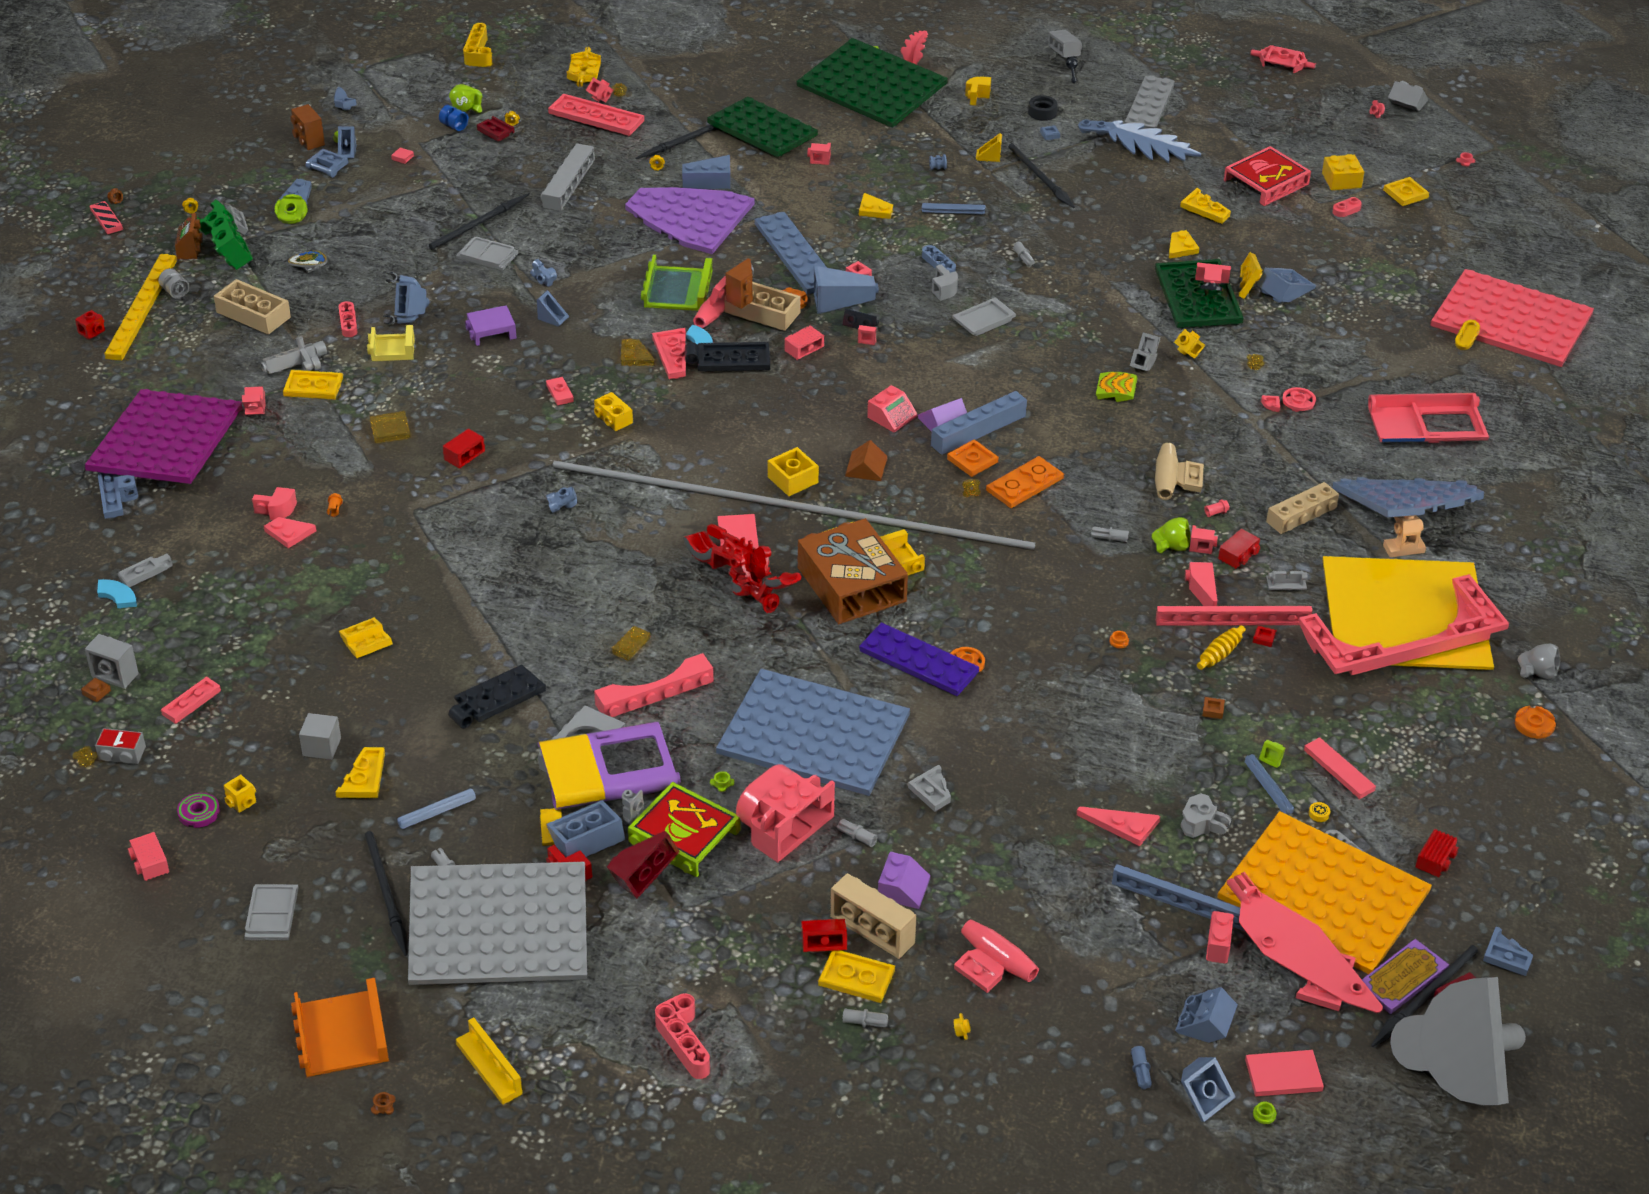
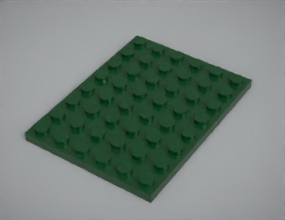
[796,38,948,128]

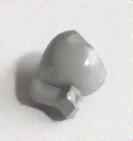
[1517,643,1560,679]

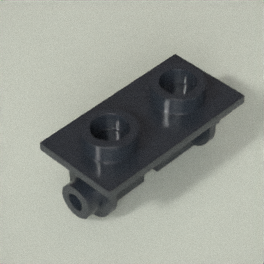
[842,308,879,329]

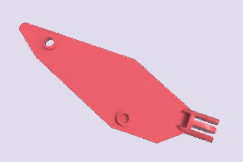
[1227,872,1383,1013]

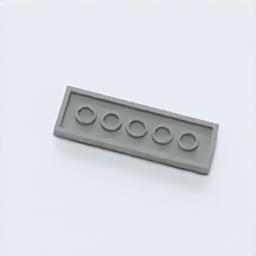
[1125,76,1175,129]

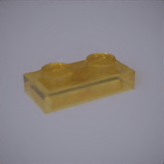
[612,626,650,661]

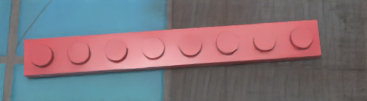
[1156,606,1312,626]

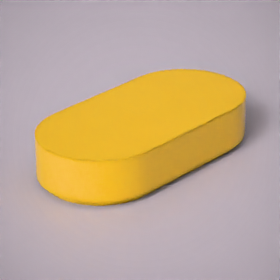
[1455,320,1480,350]

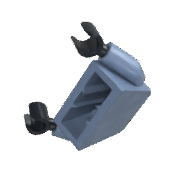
[383,272,430,325]

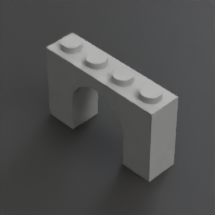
[538,706,625,772]

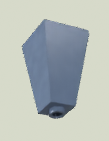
[814,266,878,314]

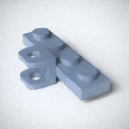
[97,472,138,519]

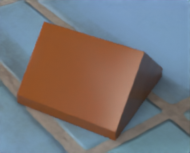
[845,440,888,481]

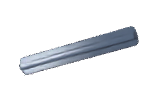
[922,203,985,214]
[1245,754,1294,815]
[397,788,476,829]

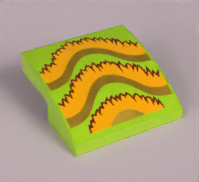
[1096,372,1137,402]

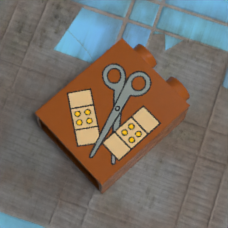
[798,518,908,625]

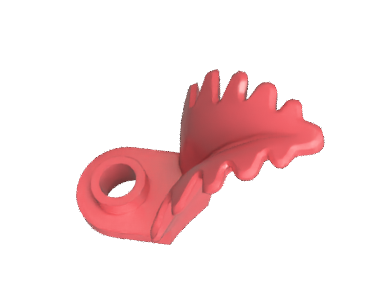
[901,30,928,65]

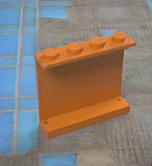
[291,978,389,1077]

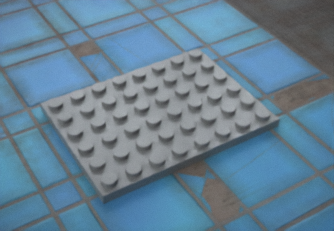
[408,862,587,985]

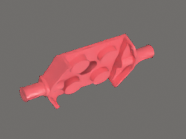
[1251,45,1316,73]

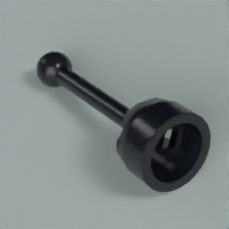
[1066,56,1078,83]

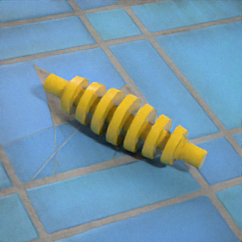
[1197,625,1246,670]

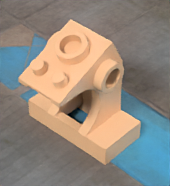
[1383,515,1426,557]

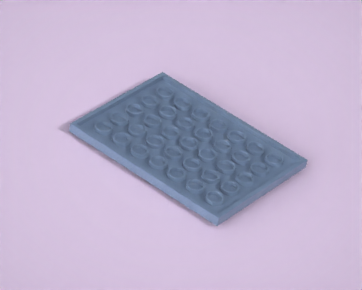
[716,669,910,796]

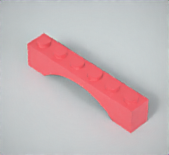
[594,653,714,717]

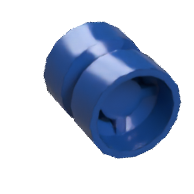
[439,105,469,131]

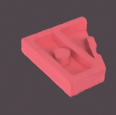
[264,517,316,548]

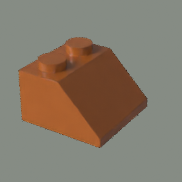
[725,258,753,309]

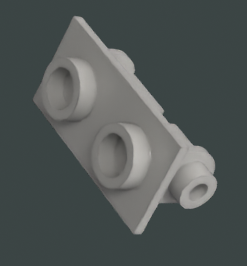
[1266,571,1307,590]
[622,790,644,825]

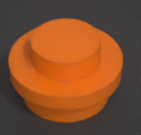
[1109,631,1129,648]

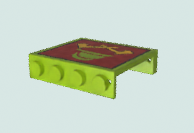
[628,782,741,877]

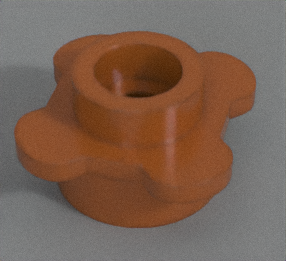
[371,1092,396,1115]

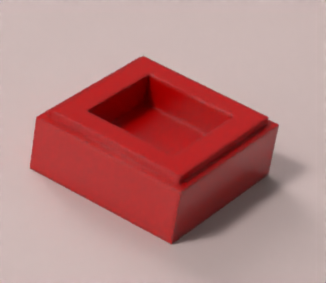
[1252,626,1277,647]

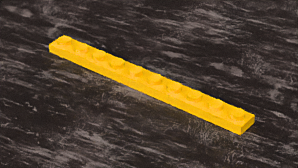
[104,254,177,361]

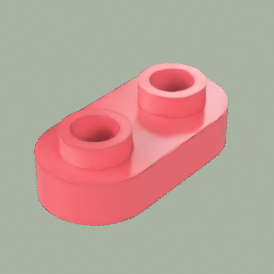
[1332,197,1362,217]

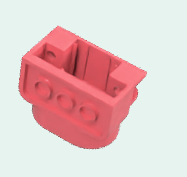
[736,764,835,863]

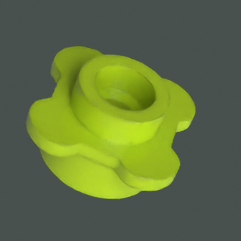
[710,771,735,792]

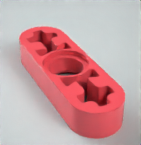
[339,301,358,337]

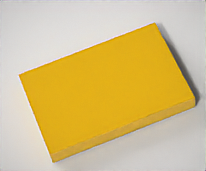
[283,370,343,400]
[818,950,895,1003]

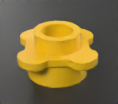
[954,1013,971,1040]

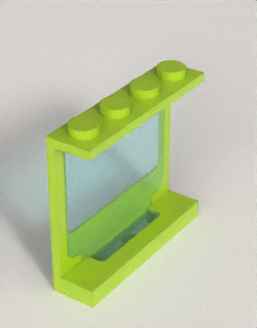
[641,255,713,311]

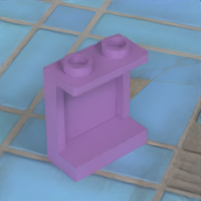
[465,305,517,346]

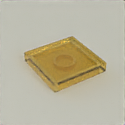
[369,411,411,443]

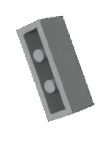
[1049,30,1082,58]

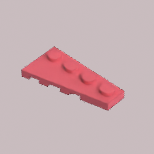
[652,328,686,379]

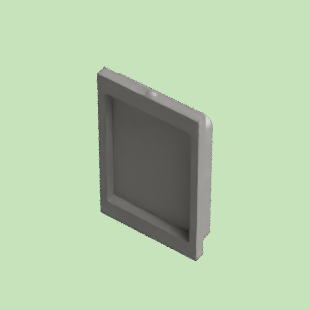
[456,237,519,271]
[952,297,1016,336]
[244,884,299,940]

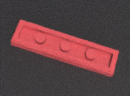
[1304,737,1376,799]

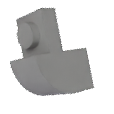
[932,264,958,301]
[1130,332,1161,371]

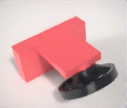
[1195,263,1231,291]

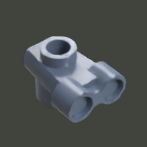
[530,259,557,287]
[546,487,577,513]

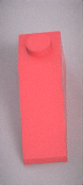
[1185,562,1217,606]

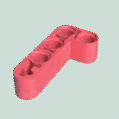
[655,993,710,1079]

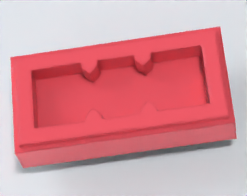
[546,377,574,406]

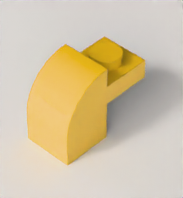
[965,76,991,106]

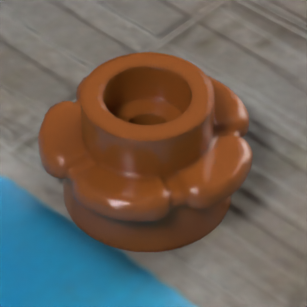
[107,188,123,204]

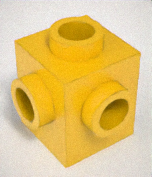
[1174,329,1206,359]
[224,774,256,813]

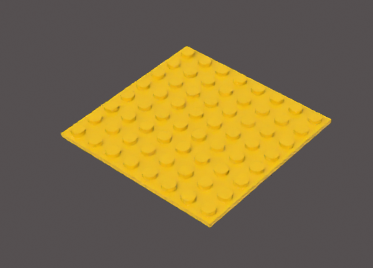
[1322,556,1494,670]

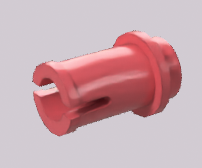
[1204,499,1230,517]

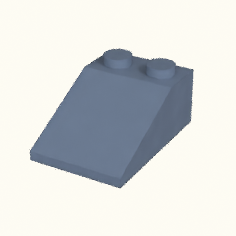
[1256,267,1316,303]

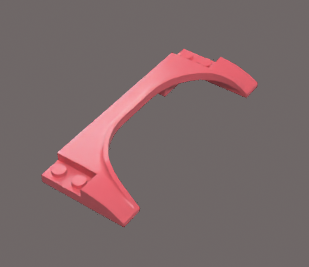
[1298,574,1509,676]

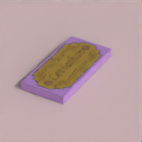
[1362,939,1449,1014]

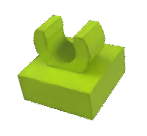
[1259,740,1285,768]

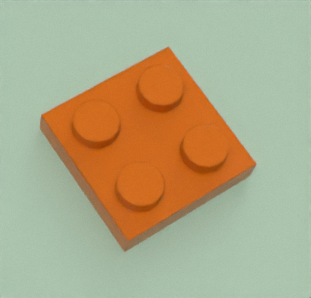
[947,439,999,477]

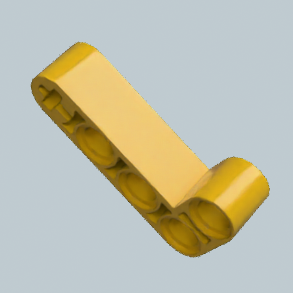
[463,23,492,67]

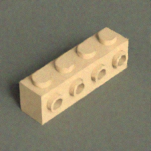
[1266,482,1339,534]

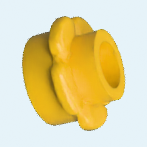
[505,111,520,126]
[649,155,665,170]
[182,198,198,214]

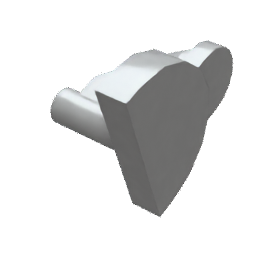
[1390,977,1526,1105]

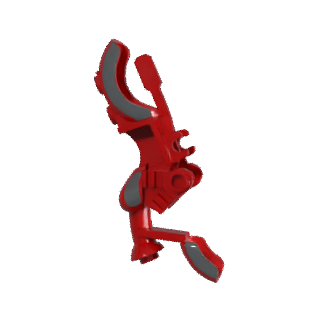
[683,524,801,613]

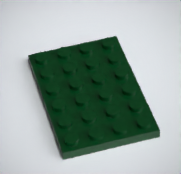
[707,97,818,157]
[1155,259,1244,328]

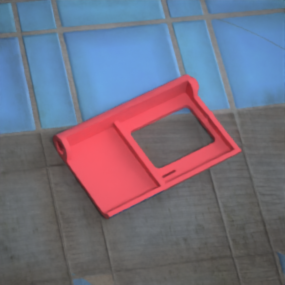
[1368,393,1489,443]

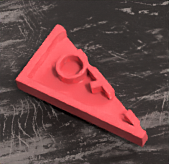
[1076,807,1160,846]

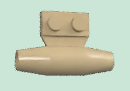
[1155,443,1204,500]

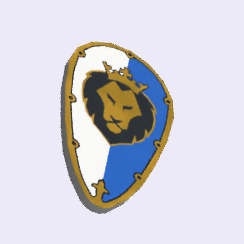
[288,250,327,273]

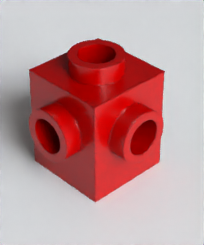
[75,310,105,340]

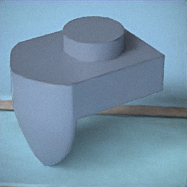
[334,87,357,110]

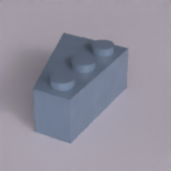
[682,155,731,189]

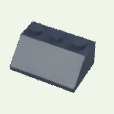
[546,800,625,857]

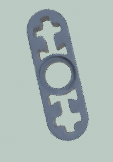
[922,245,956,273]

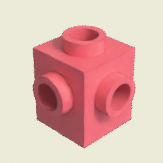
[586,77,614,103]

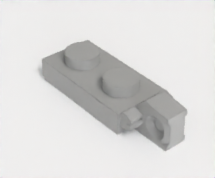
[117,554,173,587]

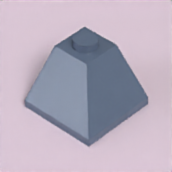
[1181,1057,1235,1122]

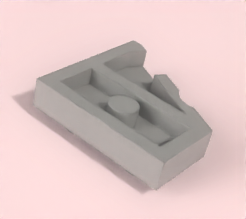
[908,765,951,812]

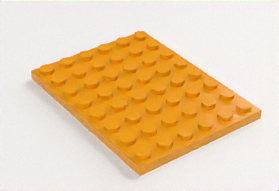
[1217,811,1432,974]

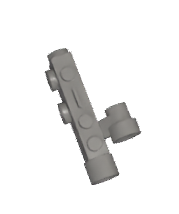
[261,337,327,374]

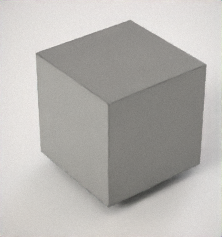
[299,713,341,760]

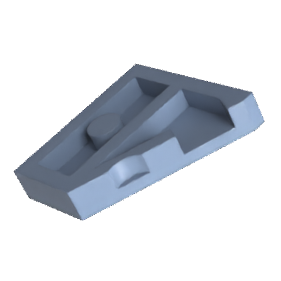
[1483,927,1533,976]

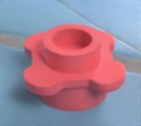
[1369,100,1385,118]
[1456,152,1475,166]

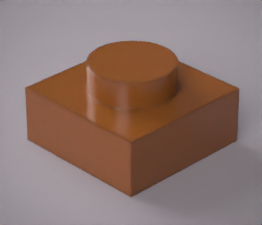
[81,678,111,702]
[1202,697,1225,719]

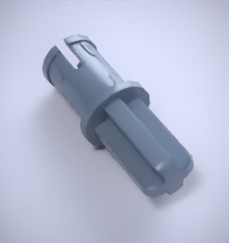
[1131,1046,1152,1090]

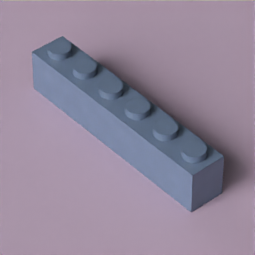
[931,391,1027,455]

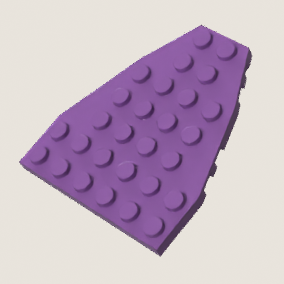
[625,187,755,254]

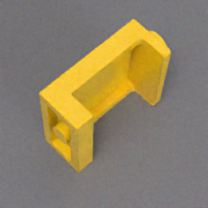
[880,529,925,575]

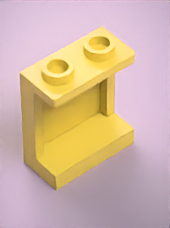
[367,325,415,361]

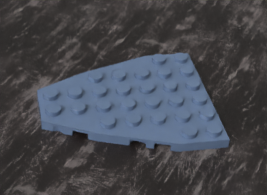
[1333,477,1484,517]

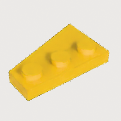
[1180,188,1231,224]
[1239,252,1262,299]
[335,747,385,798]

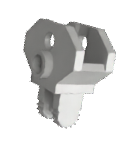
[1181,793,1231,838]

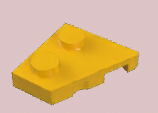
[859,193,893,219]
[1169,230,1200,259]

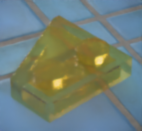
[621,339,654,366]

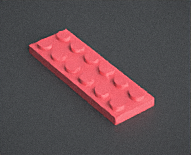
[548,94,644,136]

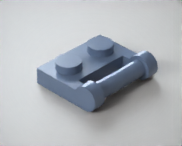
[306,149,349,178]

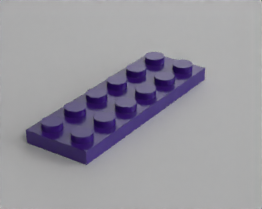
[859,622,979,696]

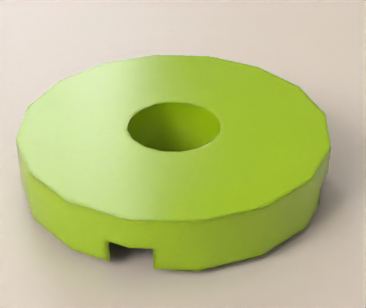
[275,194,308,224]

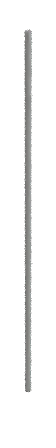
[553,461,1035,550]

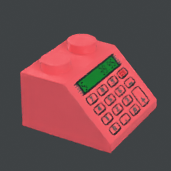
[867,385,917,433]

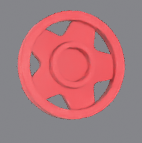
[1282,387,1316,412]

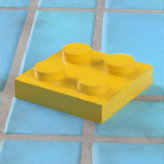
[1383,177,1429,206]

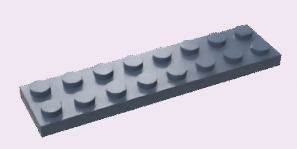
[755,212,827,295]

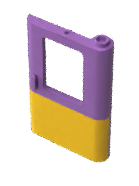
[538,722,681,810]

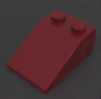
[607,831,680,899]

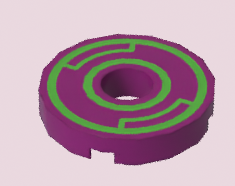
[177,793,220,828]

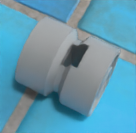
[158,269,189,299]

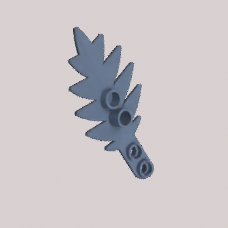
[1078,119,1201,163]

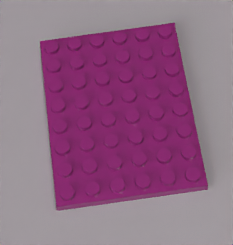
[85,389,242,484]

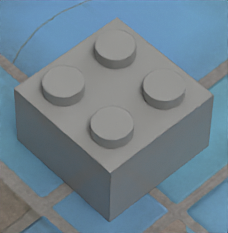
[85,634,139,689]

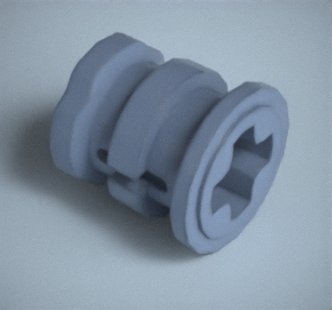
[929,154,947,170]

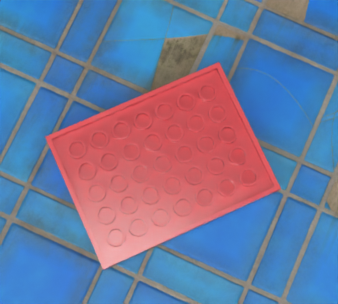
[1430,269,1594,367]

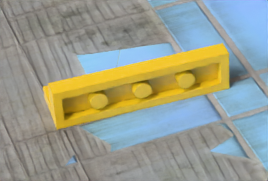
[456,1017,522,1105]

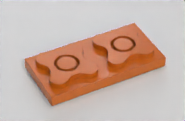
[986,456,1064,508]

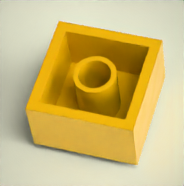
[1322,154,1364,190]
[768,447,819,496]

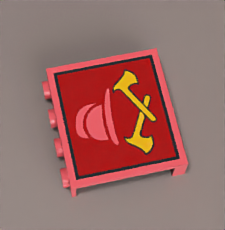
[1224,146,1311,206]

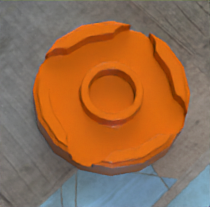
[1514,706,1556,739]

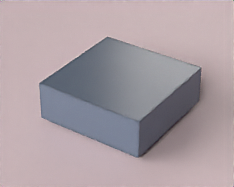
[1040,125,1060,141]

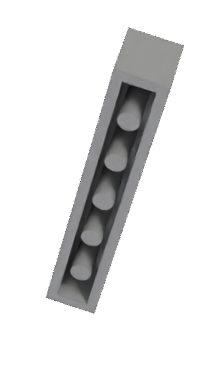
[541,143,595,211]

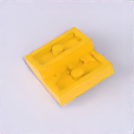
[339,617,392,658]

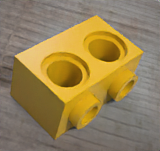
[594,392,633,431]

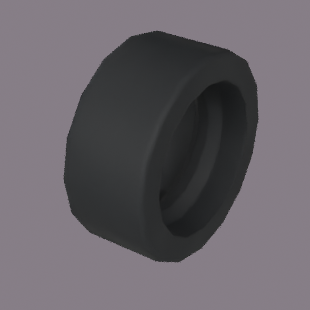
[1028,95,1058,121]

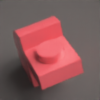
[242,387,265,415]
[252,487,297,520]

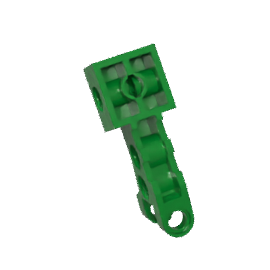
[197,199,253,270]

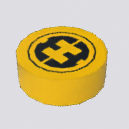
[1309,802,1330,822]

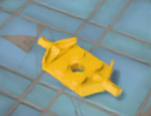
[567,47,601,87]

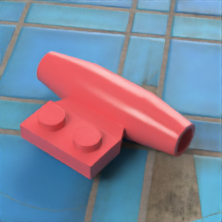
[693,276,726,328]
[954,920,1039,993]

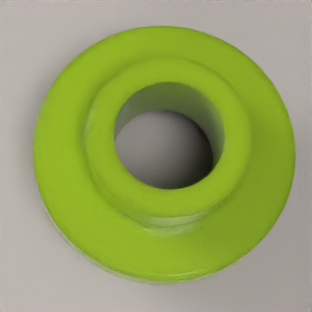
[1253,1102,1277,1124]

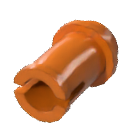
[327,493,343,517]

